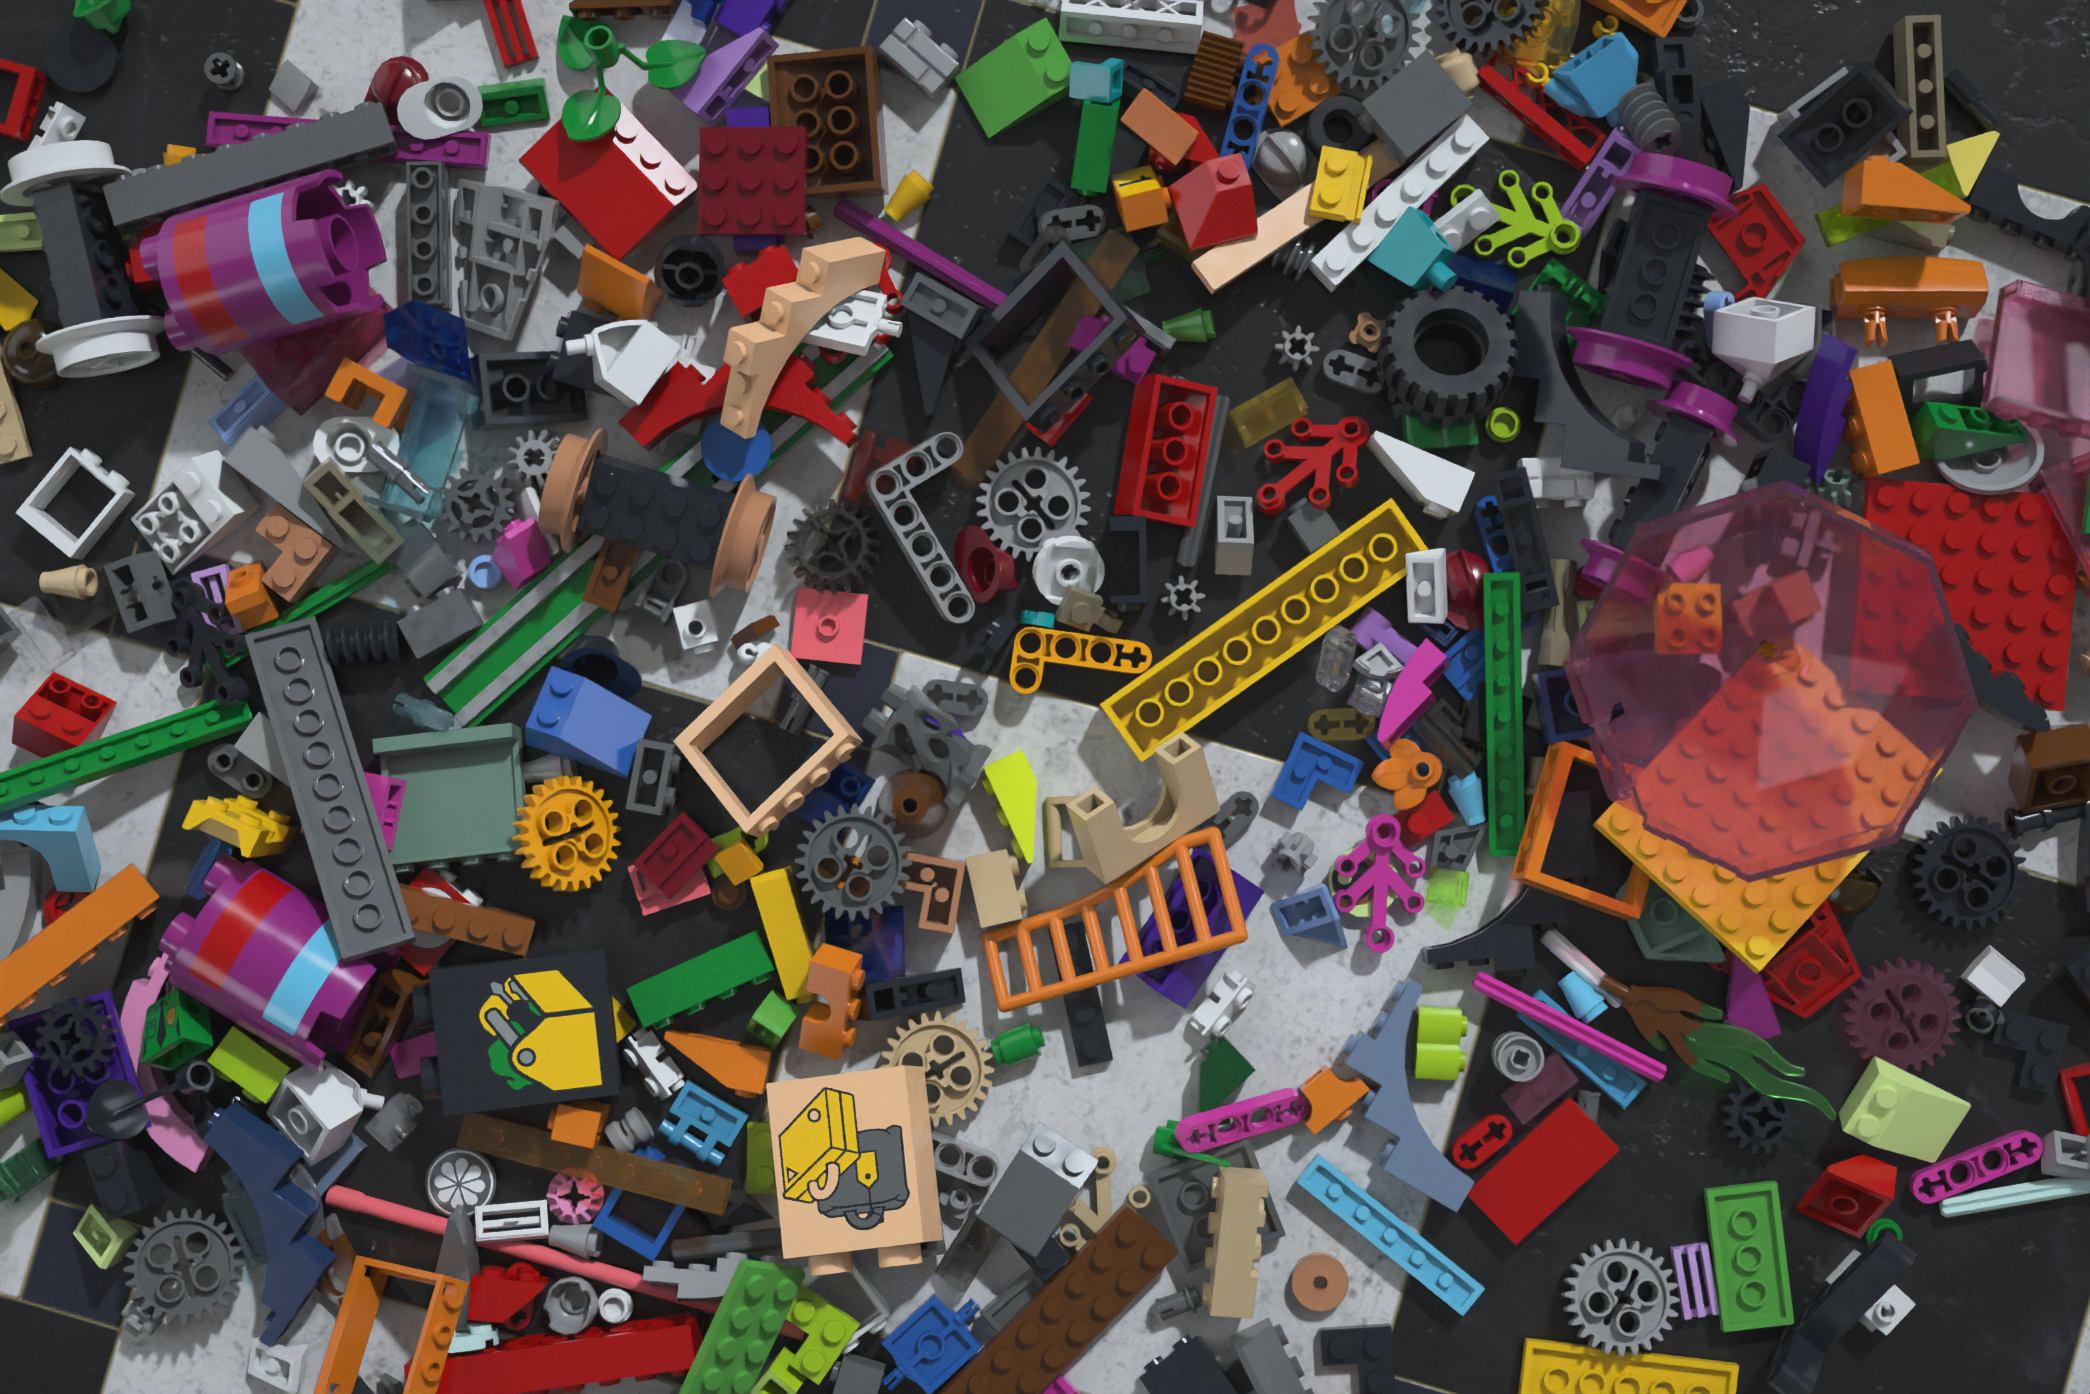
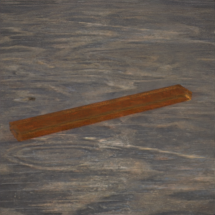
[951,228,1140,484]
[457,1112,733,1216]

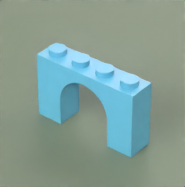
[0,805,101,892]

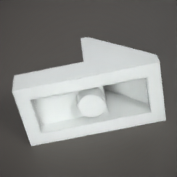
[248,1337,309,1394]

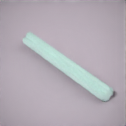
[1939,1177,2090,1218]

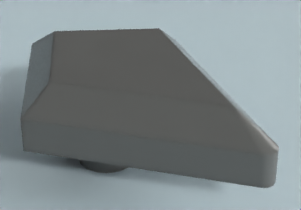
[1429,822,1488,871]

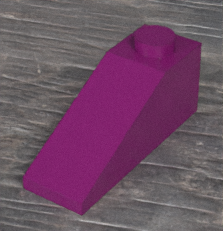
[1722,953,1781,1047]

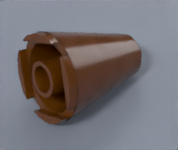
[879,769,949,839]

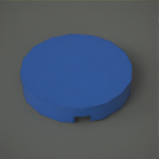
[701,415,773,483]
[185,837,234,900]

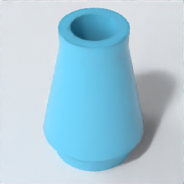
[1447,771,1486,826]
[1557,971,1608,1024]

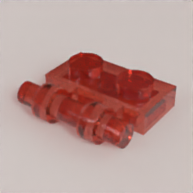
[843,429,919,516]

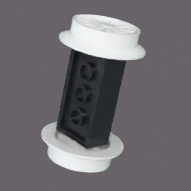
[0,140,165,378]

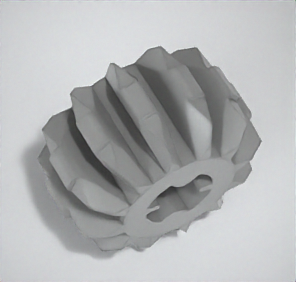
[507,429,562,489]

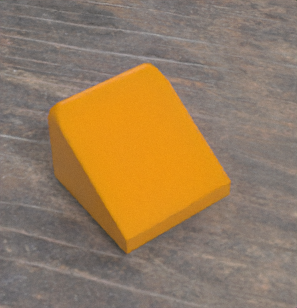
[714,837,764,886]

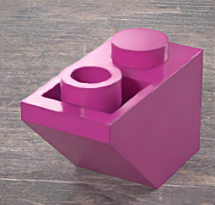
[491,516,551,591]

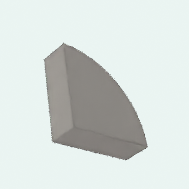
[1352,642,1404,679]

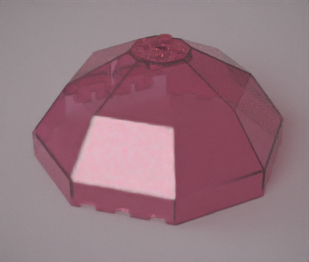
[1563,479,1979,883]

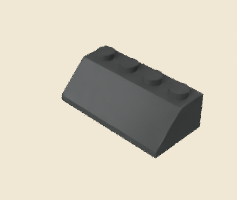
[1231,1317,1314,1394]

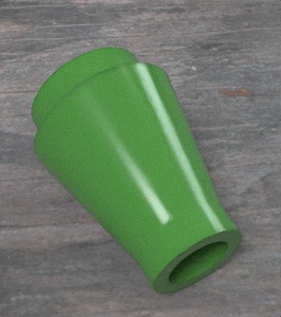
[1163,308,1216,342]

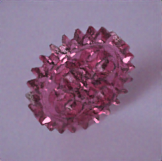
[1842,957,1962,1072]

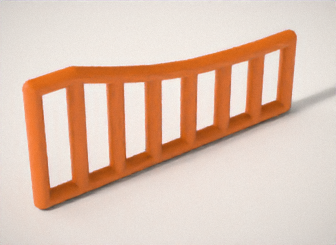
[981,827,1248,1013]

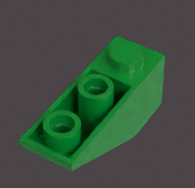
[1909,401,2027,460]

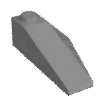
[223,425,345,549]

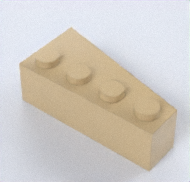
[1202,1166,1269,1319]

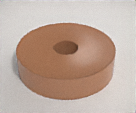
[1291,1252,1349,1312]

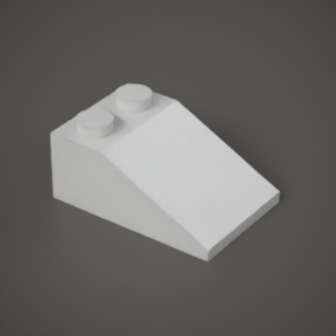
[1365,431,1475,520]

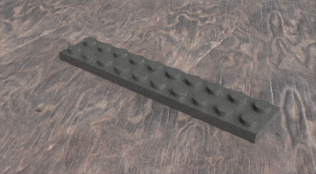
[244,616,416,963]

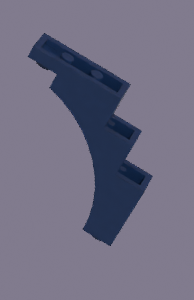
[203,1101,338,1348]

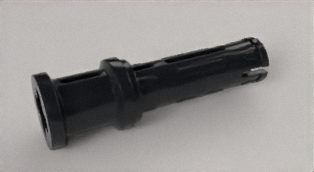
[2004,802,2090,839]

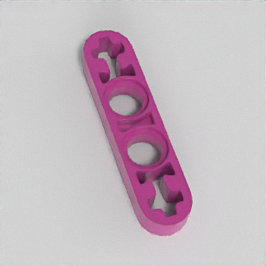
[1174,1088,1308,1153]
[1908,1130,2043,1204]

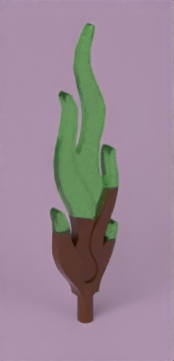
[1598,974,1836,1120]

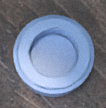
[468,555,505,591]

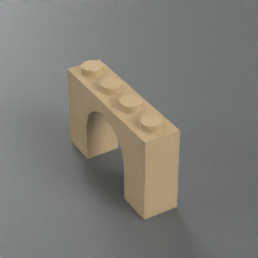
[1066,732,1221,885]

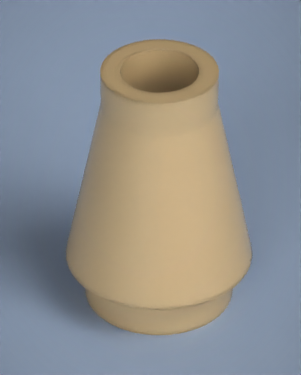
[39,564,98,600]

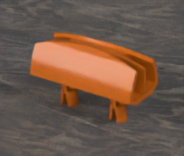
[1829,256,1989,348]

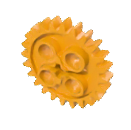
[512,775,621,892]

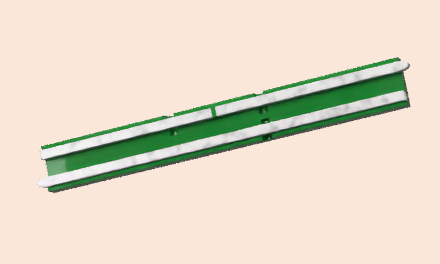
[423,341,895,730]

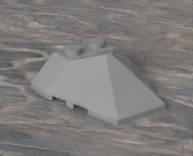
[455,179,559,340]

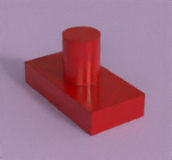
[1377,789,1455,857]

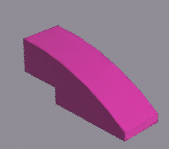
[1377,638,1451,751]

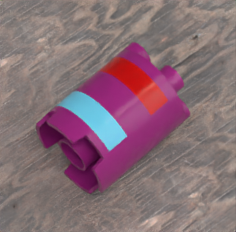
[139,169,387,355]
[158,853,401,1074]

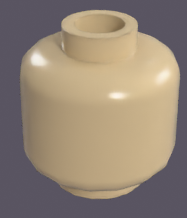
[1435,48,1481,99]

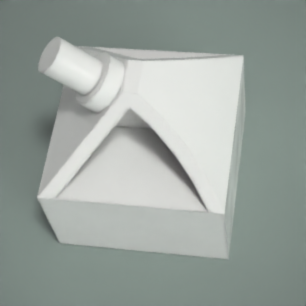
[1712,297,1816,403]
[565,320,681,407]
[267,1060,384,1167]

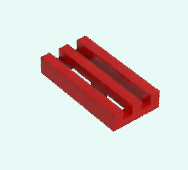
[483,0,540,69]

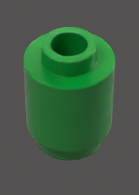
[990,1022,1046,1067]

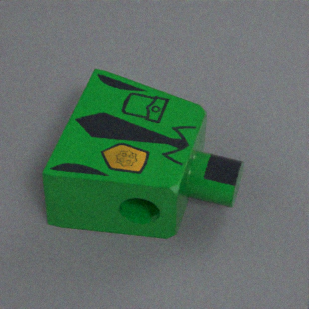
[140,981,213,1071]

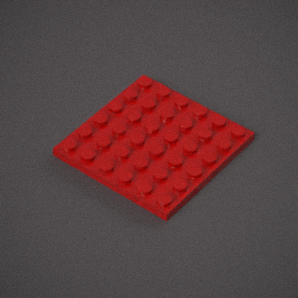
[1846,477,2083,712]

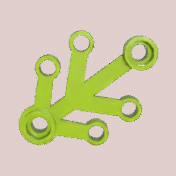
[1449,170,1581,270]

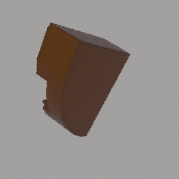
[730,615,780,650]

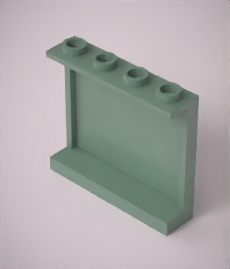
[372,723,527,875]

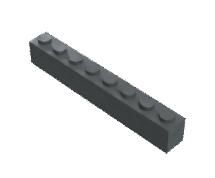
[102,102,399,236]

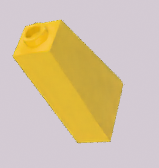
[750,866,818,1004]

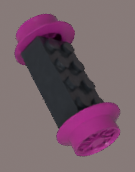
[1580,380,1739,605]

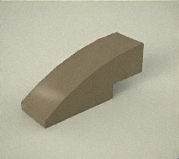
[302,456,405,565]

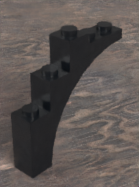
[1422,790,1598,977]

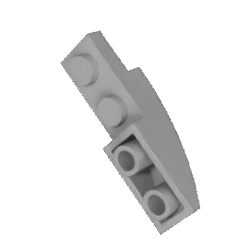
[643,1252,789,1302]

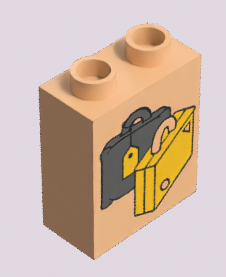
[766,1065,943,1276]

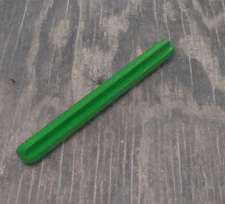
[204,559,393,676]

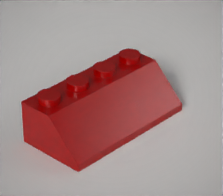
[1114,374,1218,528]

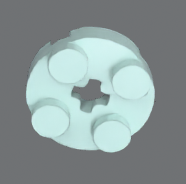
[448,1321,499,1353]

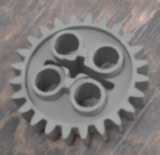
[976,447,1091,562]
[1562,1239,1680,1356]

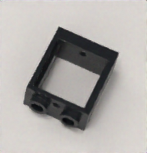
[1887,339,1988,423]

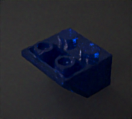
[383,299,472,386]
[792,742,876,841]
[824,905,906,980]

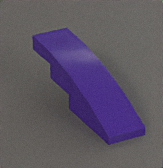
[1793,334,1858,484]

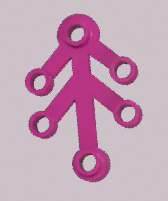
[1332,814,1426,953]

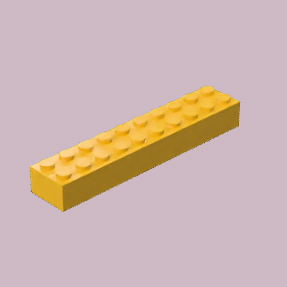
[1100,498,1428,763]

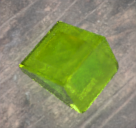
[1427,867,1470,908]

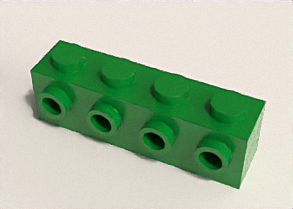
[626,928,777,1030]

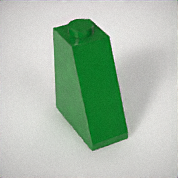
[1071,96,1121,196]

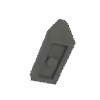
[900,272,986,339]

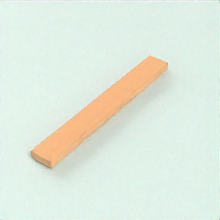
[1191,139,1434,294]

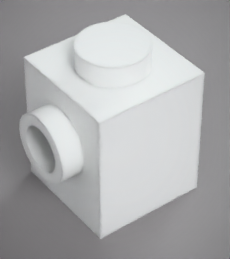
[673,599,722,655]

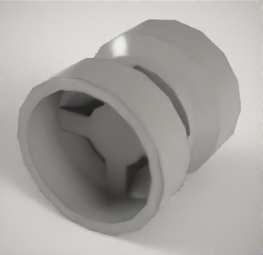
[605,1107,654,1156]

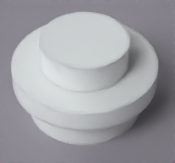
[598,1288,633,1324]

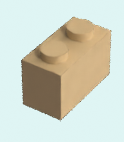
[965,848,1028,928]

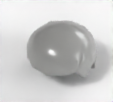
[543,1276,599,1336]

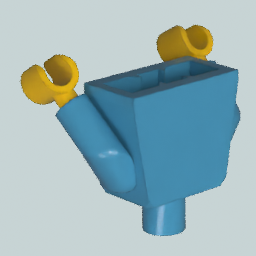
[1525,15,1639,127]

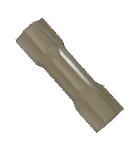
[1537,559,1577,667]

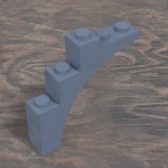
[1341,976,1475,1213]

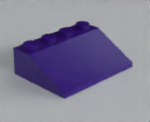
[7,990,152,1159]

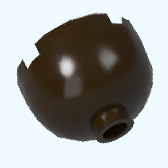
[1,318,69,390]
[1827,866,1883,919]

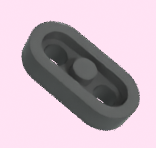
[208,743,276,798]

